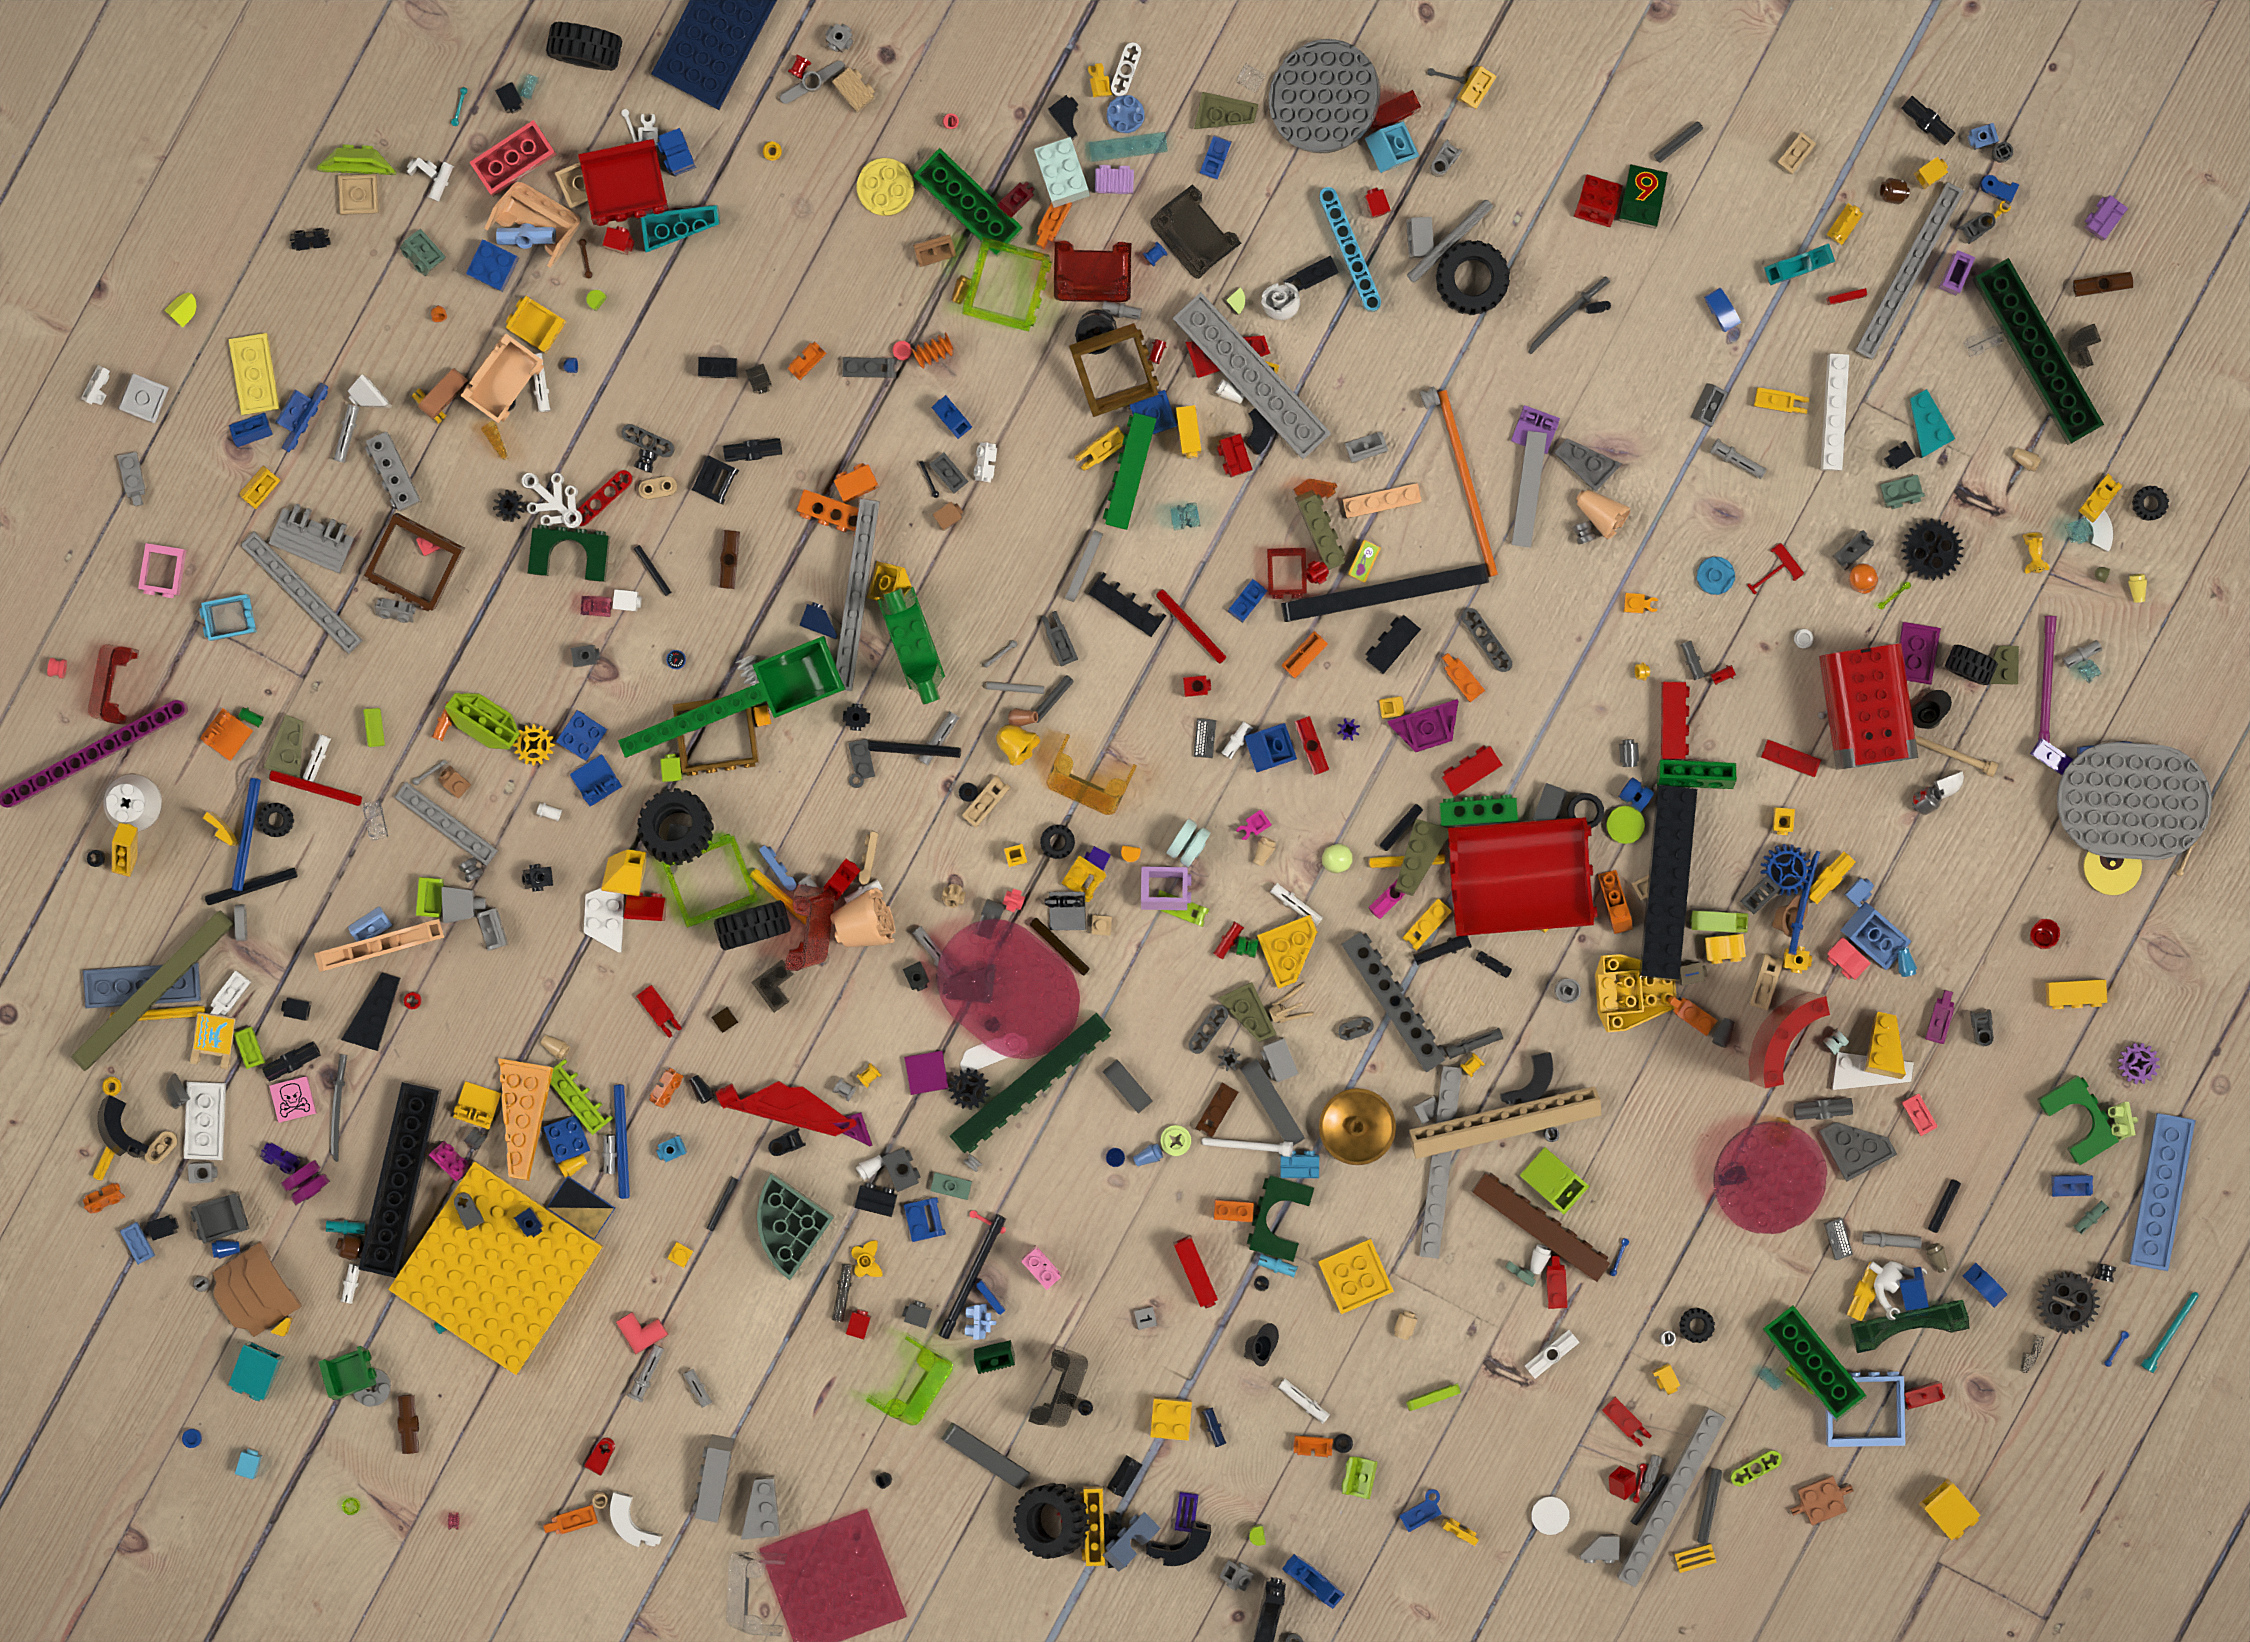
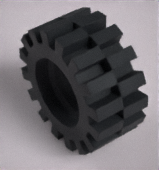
[2132,486,2169,521]
[258,803,294,837]
[1040,825,1075,859]
[1679,1308,1715,1343]

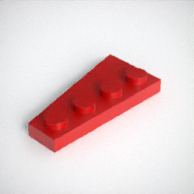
[1185,335,1270,378]

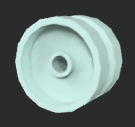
[1166,818,1211,868]

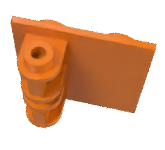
[200,708,253,761]

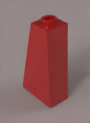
[1173,1235,1218,1309]

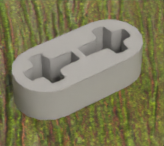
[234,904,247,941]

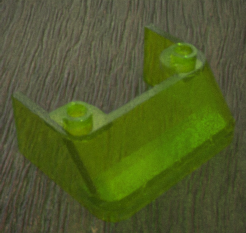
[866,1333,953,1426]

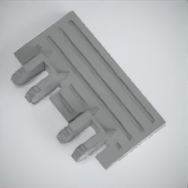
[268,504,354,573]

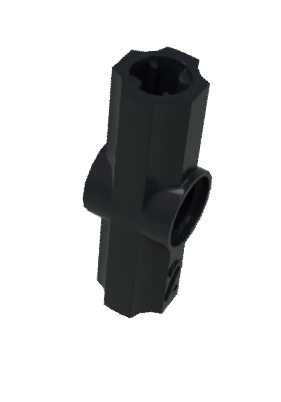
[1901,96,1955,146]
[723,438,782,462]
[262,1041,321,1082]

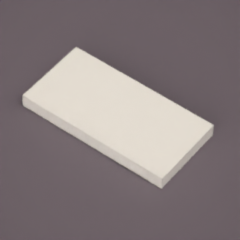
[184,1082,226,1160]

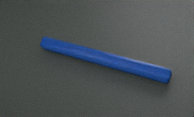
[232,778,261,891]
[614,1084,630,1199]

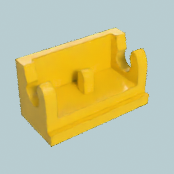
[1456,66,1497,109]

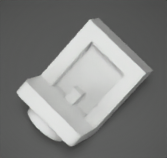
[407,157,438,179]

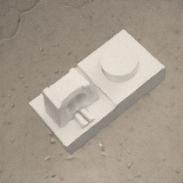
[80,365,110,405]

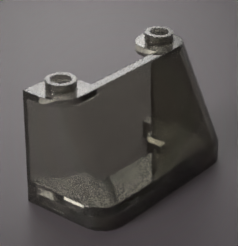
[1150,184,1242,279]
[1028,1345,1088,1428]

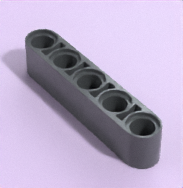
[1240,1059,1305,1146]
[941,1422,1030,1490]

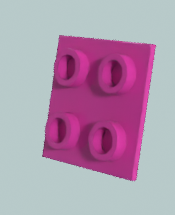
[429,1141,471,1181]

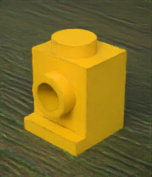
[1772,808,1795,836]
[1004,844,1028,867]
[1651,1363,1680,1395]

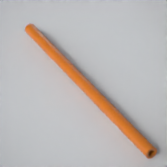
[1437,390,1498,577]

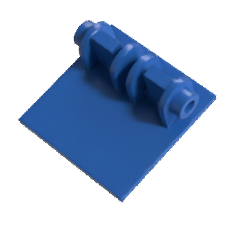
[556,710,608,761]
[570,754,623,807]
[543,1115,590,1163]

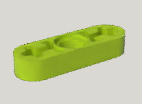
[1406,1383,1461,1411]
[1730,1450,1782,1487]

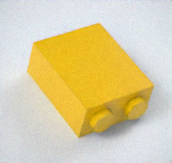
[1176,405,1201,459]

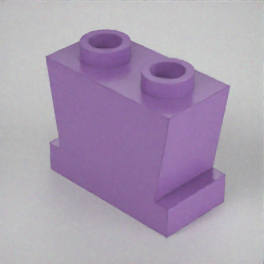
[1938,250,1975,296]

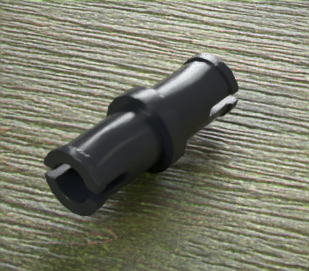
[1078,1400,1093,1416]

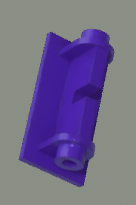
[260,1142,301,1174]

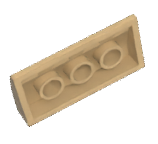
[555,142,626,208]

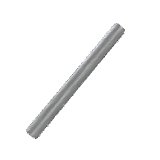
[1407,200,1493,282]

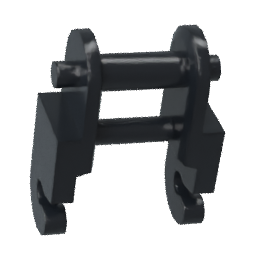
[1585,301,1611,314]

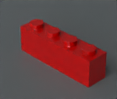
[1661,682,1690,759]

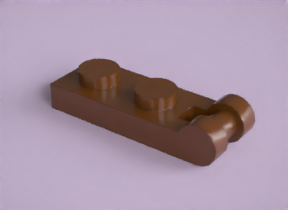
[1195,1082,1239,1138]

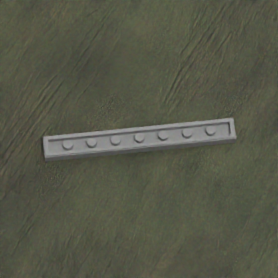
[241,531,363,654]

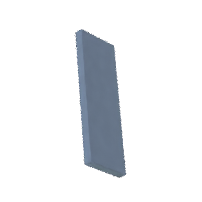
[83,962,201,1009]

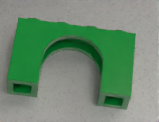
[2037,1075,2119,1166]

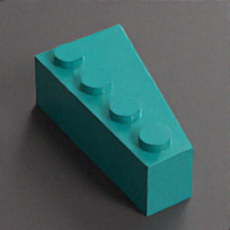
[641,205,721,253]

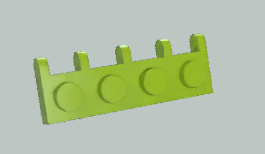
[550,1059,613,1135]

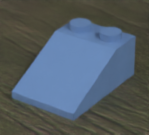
[1840,901,1912,970]

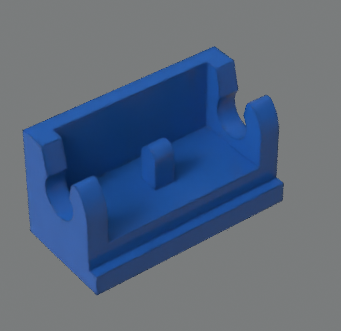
[2051,1174,2093,1197]

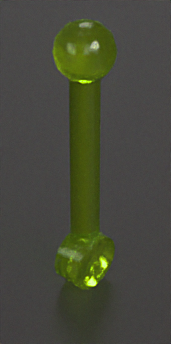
[1878,582,1911,610]

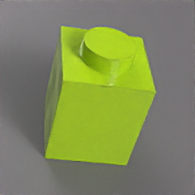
[661,754,683,782]

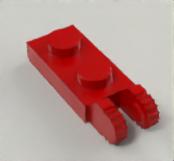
[636,985,682,1038]
[1602,1397,1652,1447]

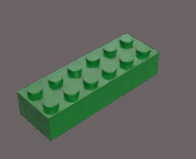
[913,148,1023,257]
[1763,1305,1867,1422]

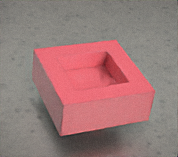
[416,537,441,556]

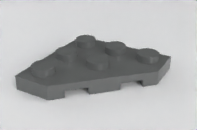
[1819,1122,1897,1182]

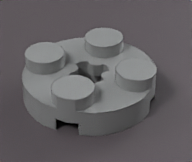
[353,1368,391,1407]

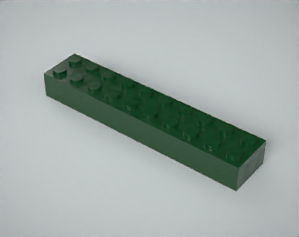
[1972,258,2104,445]

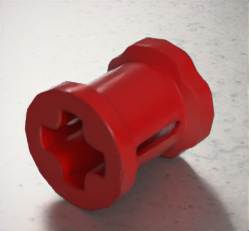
[787,55,812,80]

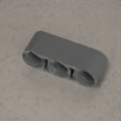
[1102,1059,1153,1114]

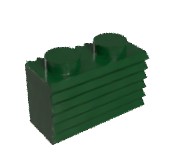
[973,1340,1015,1374]

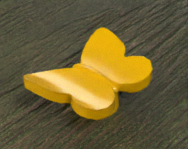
[851,1240,883,1277]

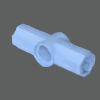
[496,223,556,249]

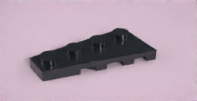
[341,972,401,1051]

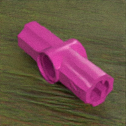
[1368,879,1405,920]

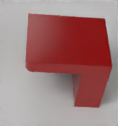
[1609,1465,1636,1500]

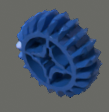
[1760,844,1812,896]

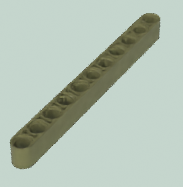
[71,910,234,1071]

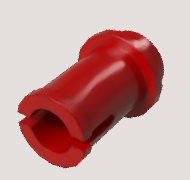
[1148,339,1167,364]
[1711,665,1736,685]

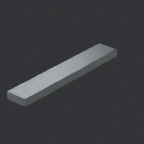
[1512,431,1547,548]
[395,782,499,866]

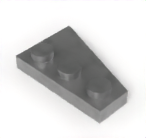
[1554,438,1622,492]

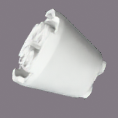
[103,774,162,831]

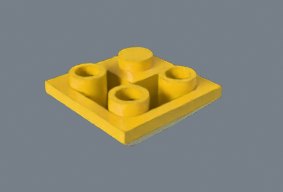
[601,849,646,896]

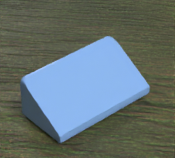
[348,906,392,942]

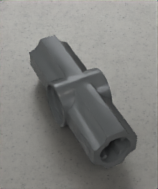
[1793,1098,1853,1120]

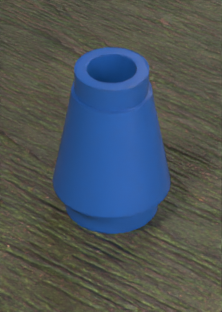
[212,1240,240,1259]

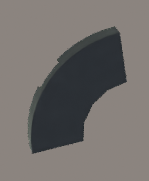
[1247,408,1272,455]

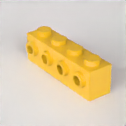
[1080,1486,1105,1566]

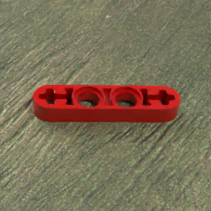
[573,470,633,527]

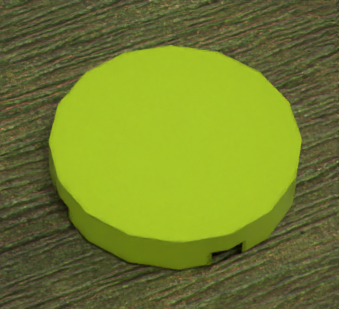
[1606,806,1645,844]

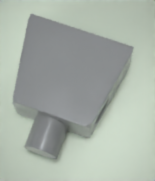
[442,887,486,923]

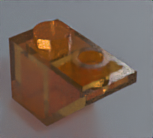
[1293,478,1338,499]

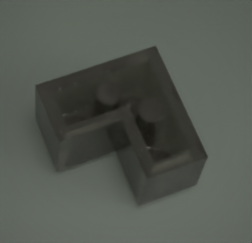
[751,959,794,1013]

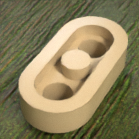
[639,476,678,500]
[145,1131,178,1165]

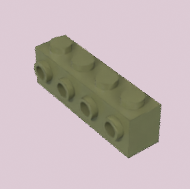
[1295,490,1346,570]

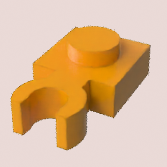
[1624,593,1658,614]

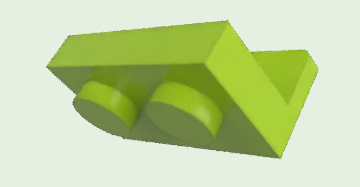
[1341,1456,1378,1499]

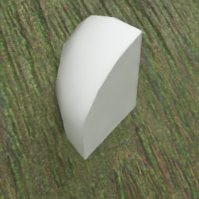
[1934,771,1964,799]

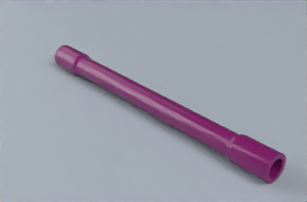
[2038,616,2057,743]

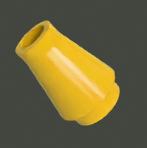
[558,1154,588,1178]

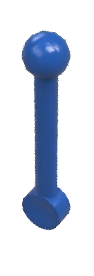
[1610,1238,1629,1276]
[2104,1331,2129,1367]

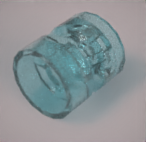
[1170,502,1200,531]

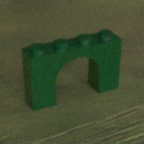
[527,525,610,582]
[1246,1175,1314,1262]

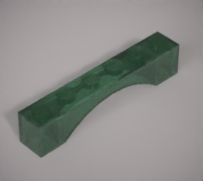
[1850,1299,1970,1353]

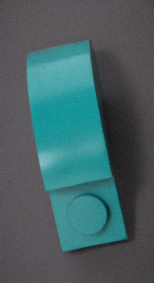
[1764,244,1836,286]

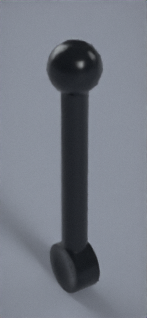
[919,460,939,498]

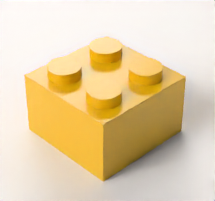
[1150,1397,1192,1441]

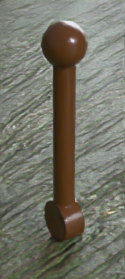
[579,239,593,279]

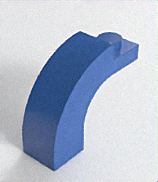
[1282,1554,1345,1609]

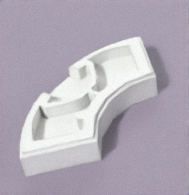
[2082,510,2113,552]

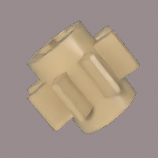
[941,884,966,908]

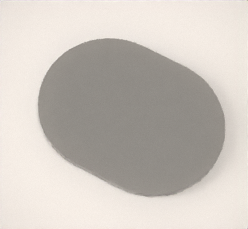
[2057,742,2212,860]

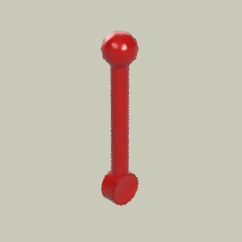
[1633,1464,1647,1503]

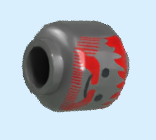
[1912,786,1942,815]

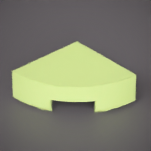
[1226,287,1245,315]

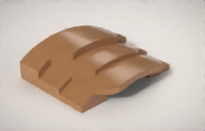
[213,1242,302,1337]

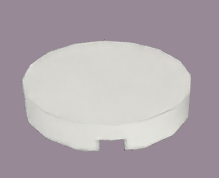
[1531,1496,1570,1535]

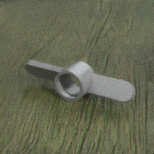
[780,61,845,104]

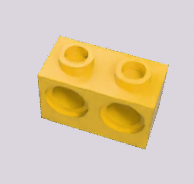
[1914,157,1948,189]

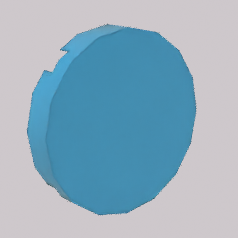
[1697,557,1735,595]

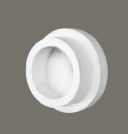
[1794,629,1813,648]

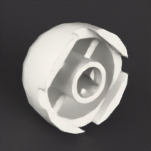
[1261,283,1300,320]

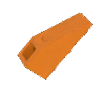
[1598,870,1633,934]

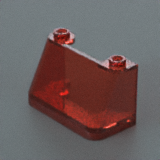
[1054,240,1132,302]
[88,644,139,725]
[785,885,835,971]

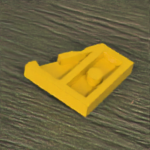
[1441,1518,1479,1546]

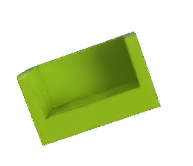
[416,877,444,917]

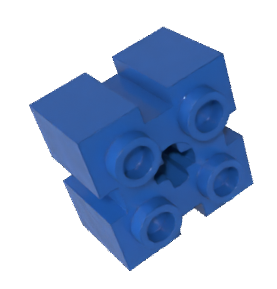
[657,128,696,176]

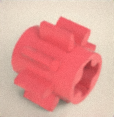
[1003,888,1025,912]

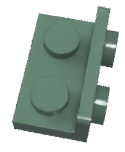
[400,228,446,276]
[1880,475,1925,509]

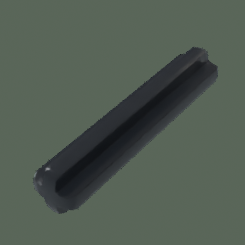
[1380,804,1423,851]
[1928,1179,1961,1233]

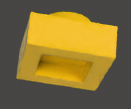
[667,1242,694,1268]

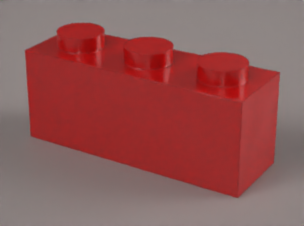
[1441,745,1503,797]

